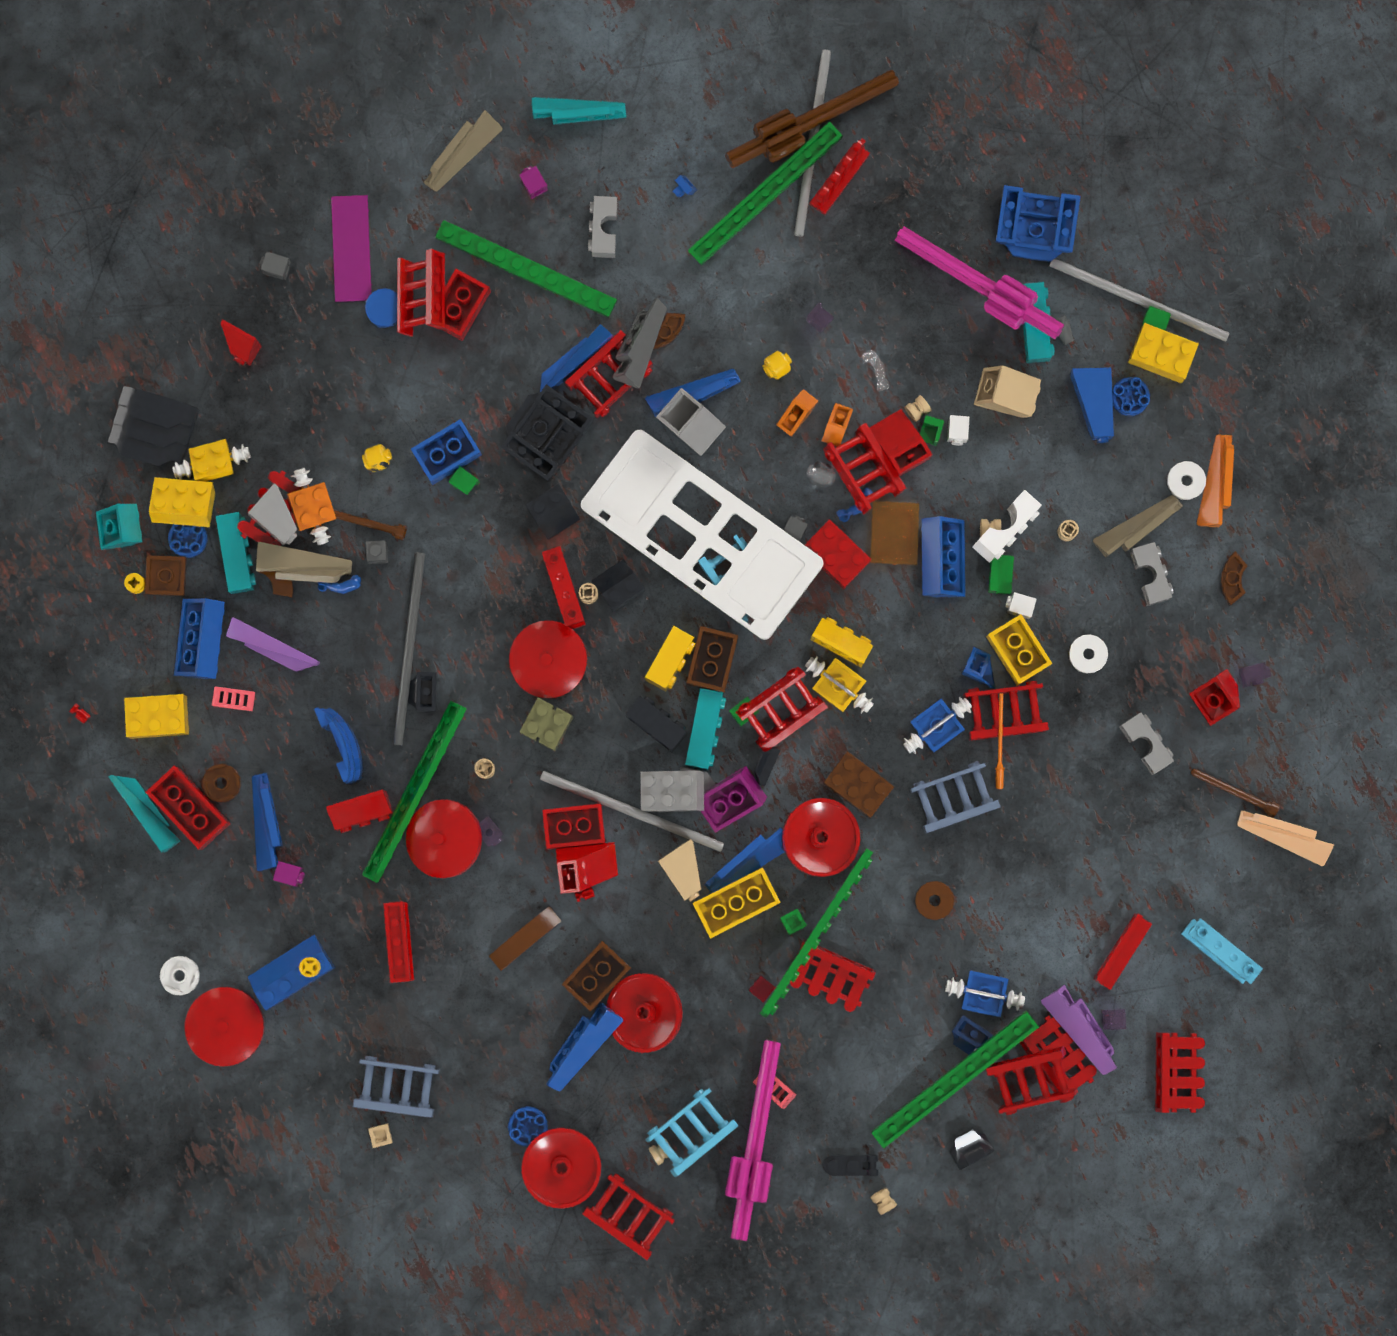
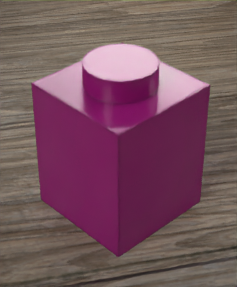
[519,166,548,199]
[273,861,305,887]

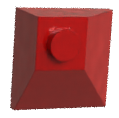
[221,319,261,366]
[1189,669,1240,726]

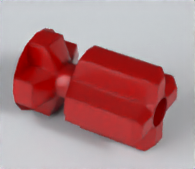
[69,703,90,723]
[574,887,595,902]

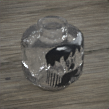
[806,461,837,489]

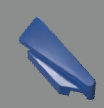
[540,324,613,392]
[645,369,741,417]
[252,773,283,871]
[704,828,785,893]

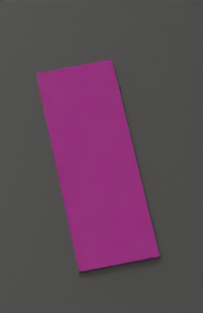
[331,195,372,302]

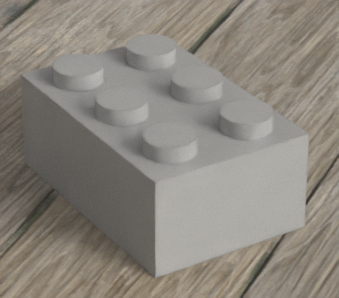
[641,771,704,812]

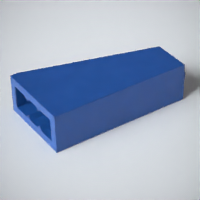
[1070,368,1114,443]

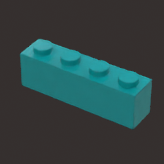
[1023,282,1054,363]
[216,512,256,594]
[685,688,726,770]

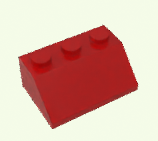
[326,789,393,833]

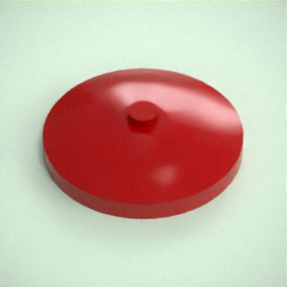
[509,620,587,698]
[782,798,860,877]
[406,800,482,878]
[606,973,683,1053]
[185,987,265,1066]
[522,1128,601,1208]

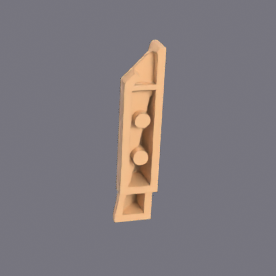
[1237,810,1334,866]

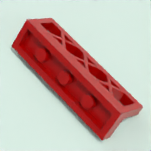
[1093,913,1152,990]

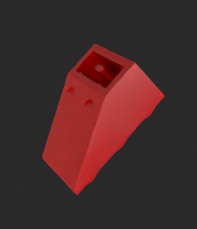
[869,409,933,477]
[556,842,618,894]

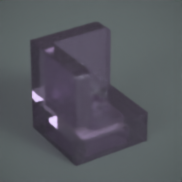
[806,302,834,333]

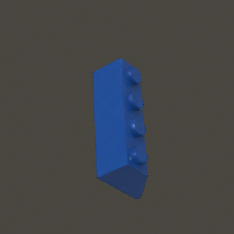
[921,516,965,597]
[174,598,225,679]
[248,935,335,1011]

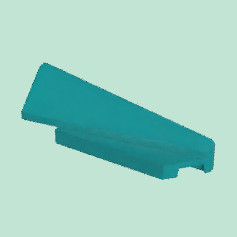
[532,97,626,124]
[109,775,181,853]

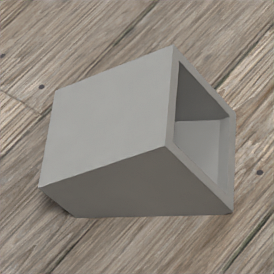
[656,388,726,456]
[248,483,297,546]

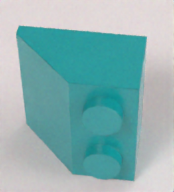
[96,504,142,550]

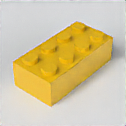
[692,868,781,938]

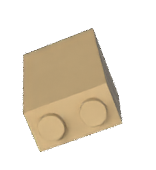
[974,365,1041,418]
[658,839,701,902]

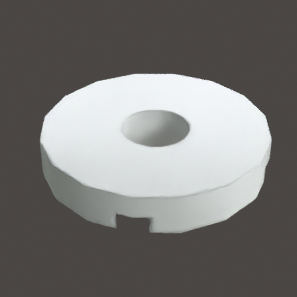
[1167,461,1206,500]
[1069,635,1108,674]
[160,956,200,995]

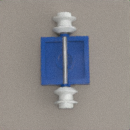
[903,697,972,754]
[945,970,1025,1017]

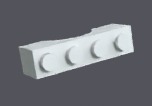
[973,490,1042,563]

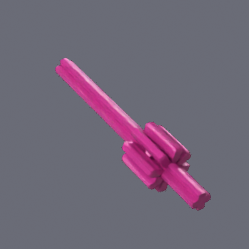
[895,226,1064,339]
[725,1040,781,1241]

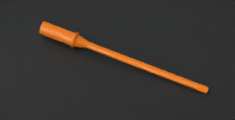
[995,693,1005,789]

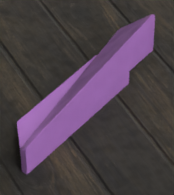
[226,617,320,672]
[1041,985,1117,1075]

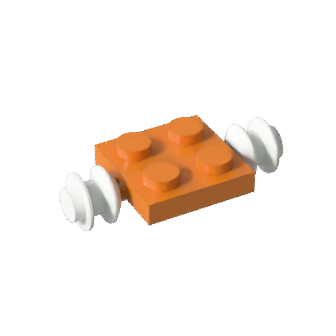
[287,468,336,545]

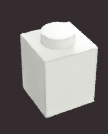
[947,415,969,445]
[1005,592,1037,619]

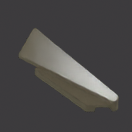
[424,110,502,192]
[1093,495,1183,558]
[256,542,352,583]

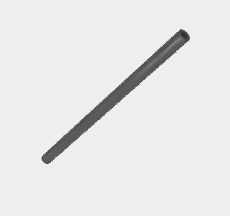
[393,552,425,746]

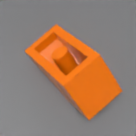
[777,389,818,437]
[822,403,853,447]

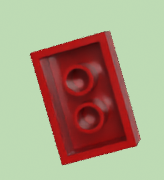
[441,269,491,341]
[805,519,872,590]
[542,804,606,850]

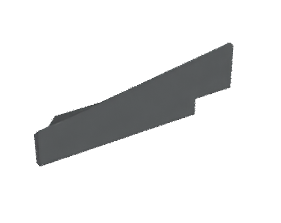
[612,298,667,388]

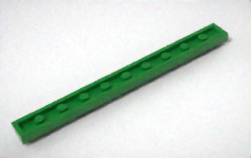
[688,122,843,266]
[435,220,617,318]
[362,701,467,883]
[759,848,873,1018]
[871,1011,1039,1149]

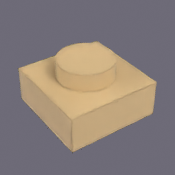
[369,1124,393,1148]

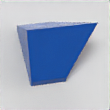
[961,647,996,689]

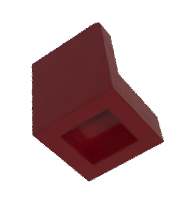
[748,975,776,1003]

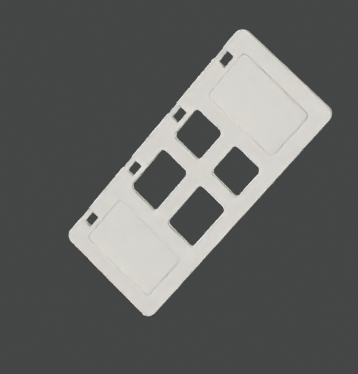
[581,430,824,640]

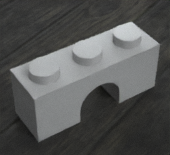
[588,196,618,258]
[1130,542,1174,606]
[1119,713,1174,775]

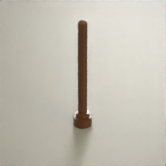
[334,510,407,541]
[1191,769,1280,818]

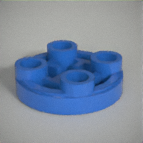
[365,289,397,328]
[1112,377,1150,416]
[168,524,208,558]
[508,1106,548,1147]

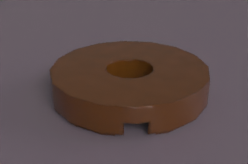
[202,764,241,803]
[915,881,954,920]

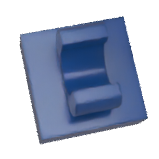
[673,175,697,197]

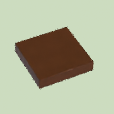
[145,555,187,596]

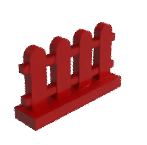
[810,138,870,215]
[237,470,301,547]
[790,939,876,1012]
[1020,1016,1097,1103]
[1155,1032,1205,1113]

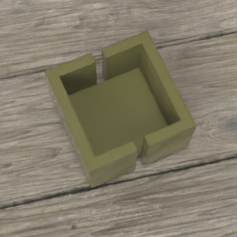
[520,698,573,751]

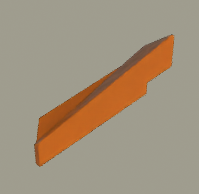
[1197,435,1234,528]

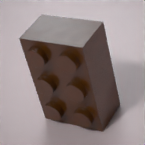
[687,626,738,694]
[823,751,894,819]
[562,941,631,1012]

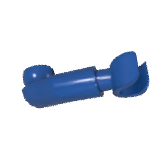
[836,487,873,522]
[317,575,361,594]

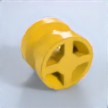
[124,573,145,594]
[299,957,321,977]

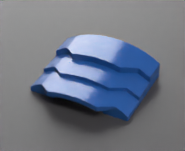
[996,185,1081,262]
[314,707,363,785]

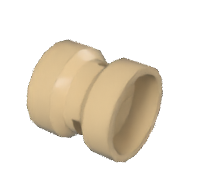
[904,396,931,422]
[980,519,1001,538]
[1057,520,1079,542]
[578,583,598,604]
[475,759,495,779]
[648,1138,671,1165]
[870,1187,897,1215]

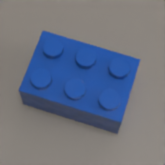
[411,419,482,485]

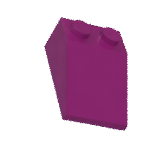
[701,766,767,832]

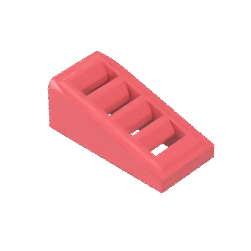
[212,687,255,711]
[753,1076,797,1109]

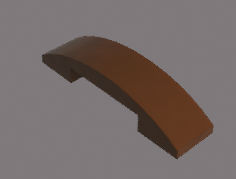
[489,906,561,971]

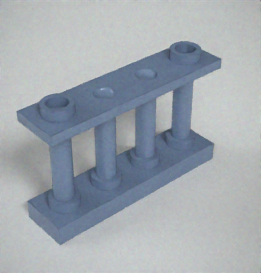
[910,761,1000,834]
[353,1056,440,1118]

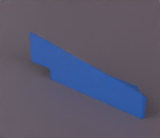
[547,1002,623,1091]

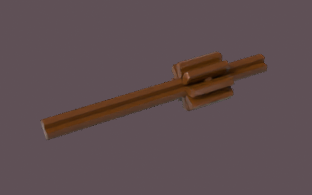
[725,69,899,169]

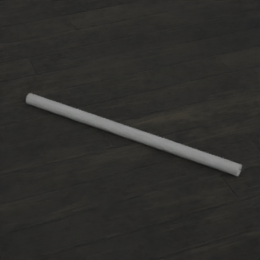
[794,50,831,237]
[1049,258,1229,342]
[540,771,724,852]

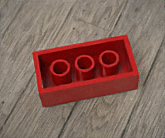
[146,765,231,850]

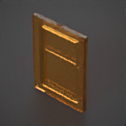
[871,501,919,565]

